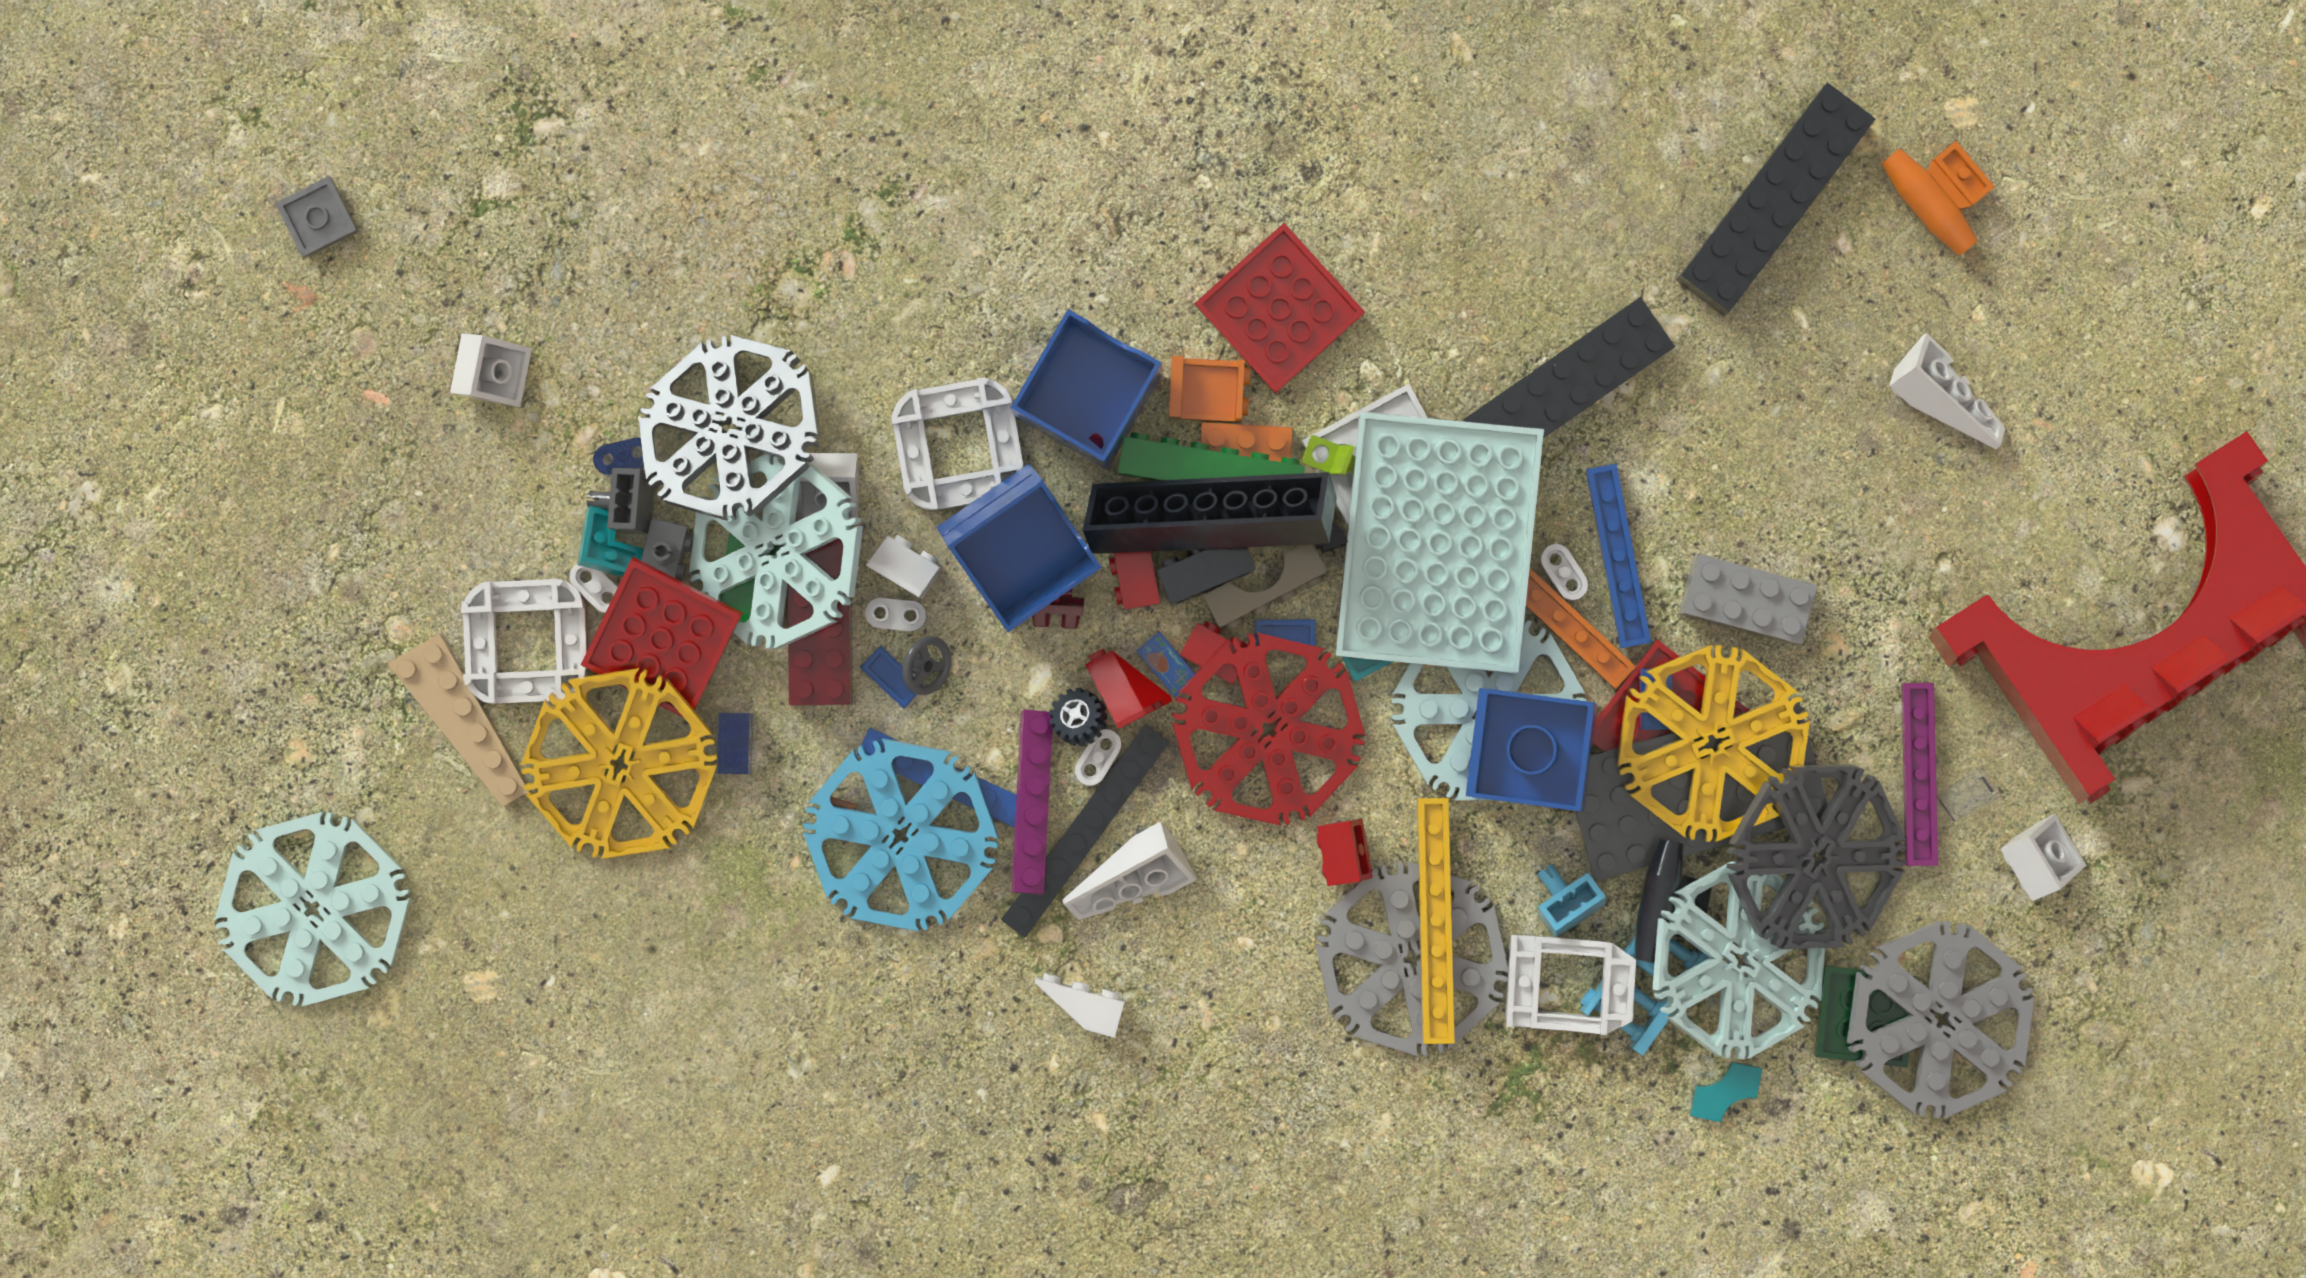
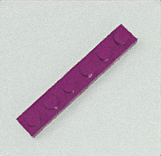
[1901,683,1938,866]
[1011,709,1053,895]

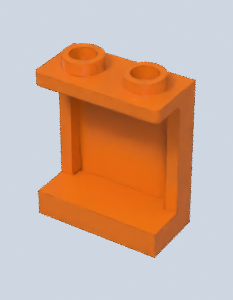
[1169,356,1250,423]

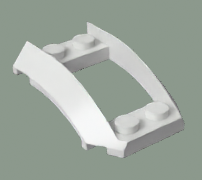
[1505,935,1636,1035]

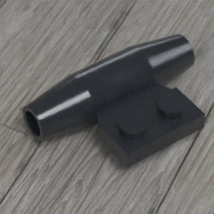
[1635,839,1712,963]

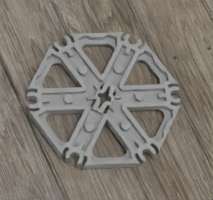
[1315,861,1508,1057]
[1847,921,2035,1118]

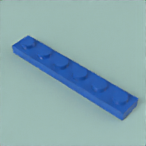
[1585,464,1651,648]
[857,727,1016,828]

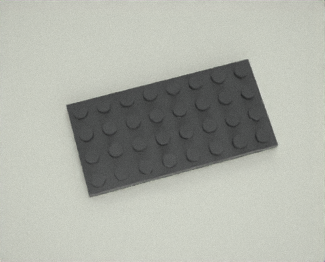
[1575,702,1828,881]

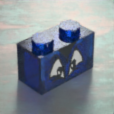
[717,713,753,775]

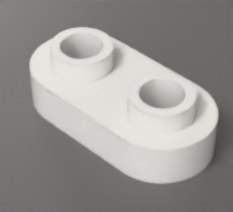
[1540,544,1588,600]
[570,564,618,613]
[865,598,927,631]
[1075,729,1121,786]

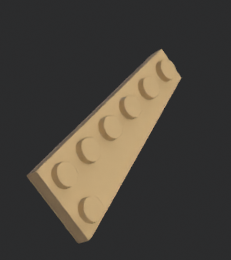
[387,634,531,807]

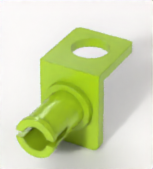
[1302,435,1355,475]

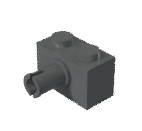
[587,468,654,534]
[641,518,694,582]

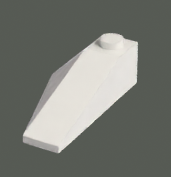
[1889,333,2005,449]
[1062,822,1197,920]

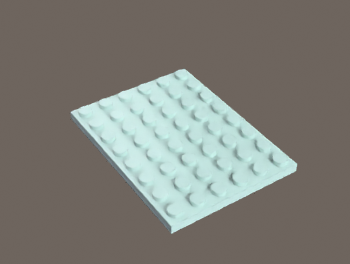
[1335,412,1544,673]

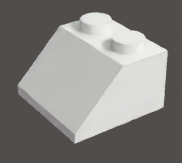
[450,333,532,407]
[797,453,859,521]
[866,535,941,600]
[2001,814,2086,901]

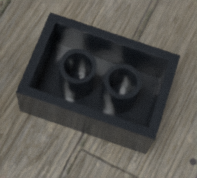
[1157,547,1256,607]

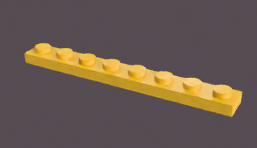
[1417,798,1455,1044]

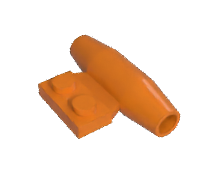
[1881,141,1995,256]

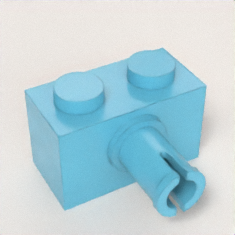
[1537,864,1606,937]

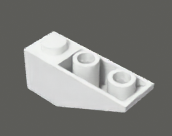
[1035,973,1125,1038]

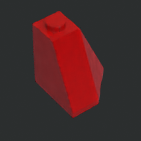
[1085,648,1173,729]

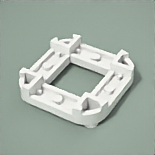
[892,378,1024,511]
[461,579,589,703]

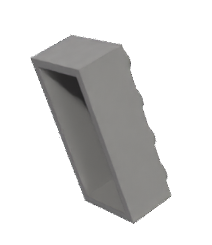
[1678,554,1817,645]

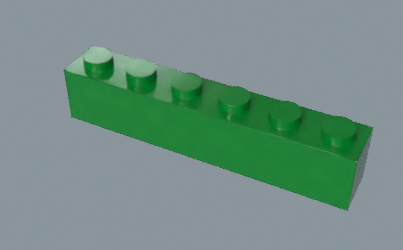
[1118,432,1305,481]

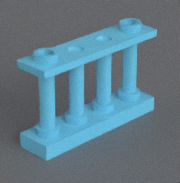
[1580,925,1710,1056]

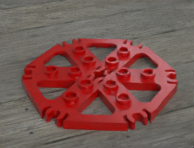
[1171,632,1366,826]

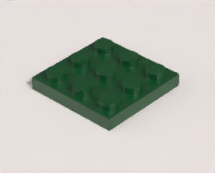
[1814,965,1917,1068]

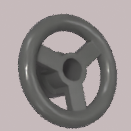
[902,636,952,695]

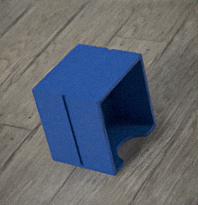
[1011,309,1163,470]
[936,464,1102,632]
[1466,688,1598,811]

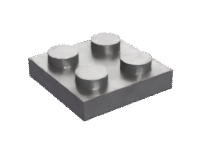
[275,176,359,259]

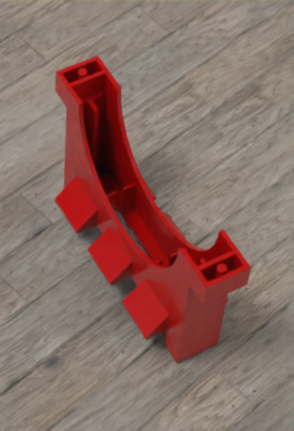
[1929,431,2306,804]

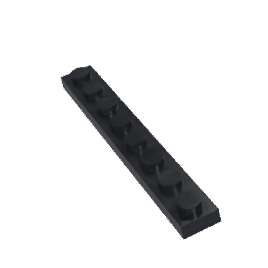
[1001,724,1169,937]

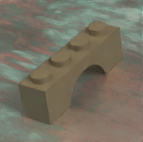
[1202,544,1328,631]

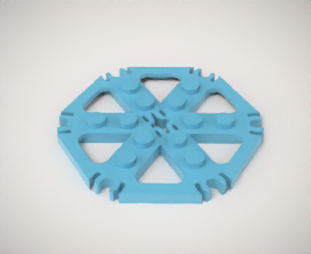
[803,738,999,931]

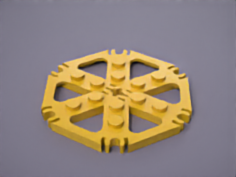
[1616,644,1810,842]
[520,668,718,859]

